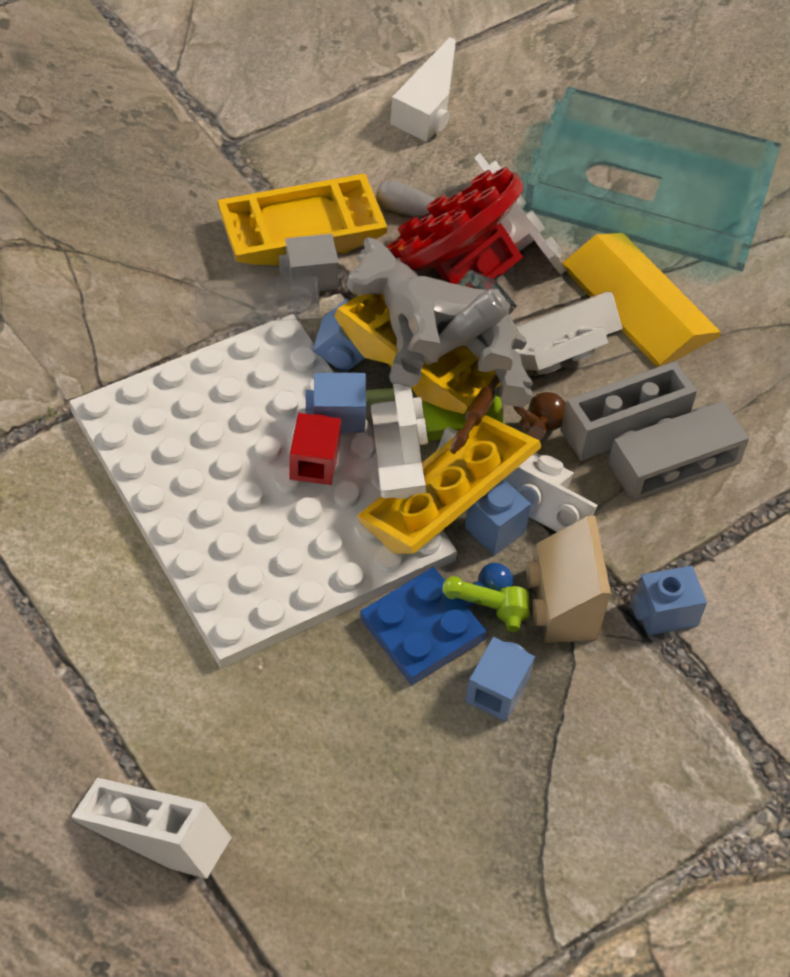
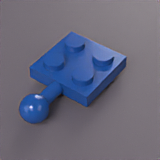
[360,563,513,685]

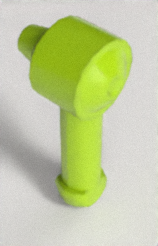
[442,576,530,632]

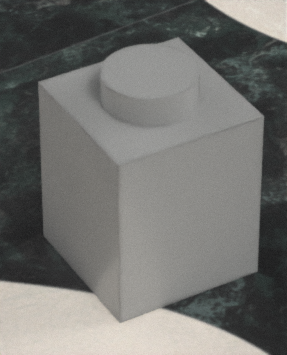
[279,234,339,294]

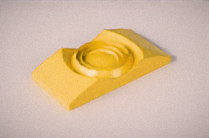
[217,173,387,266]
[334,294,501,414]

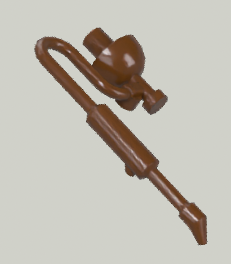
[450,373,566,454]

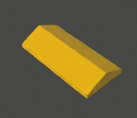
[563,233,721,367]
[357,415,542,554]

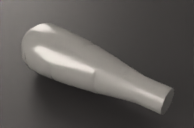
[375,180,436,218]
[424,289,510,366]

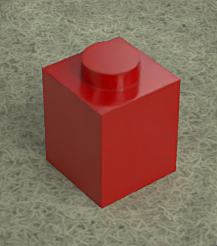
[289,413,341,486]

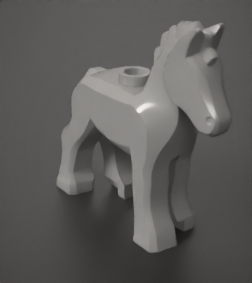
[346,237,533,408]

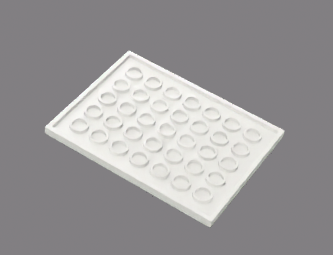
[69,313,457,669]

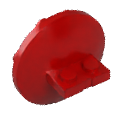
[386,166,524,290]

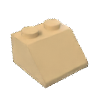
[526,516,611,643]

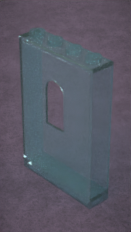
[521,86,781,272]

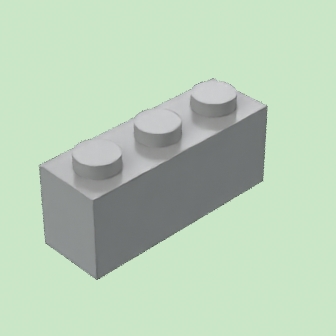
[560,361,697,461]
[608,401,749,502]

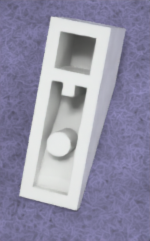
[390,37,456,142]
[71,778,232,879]

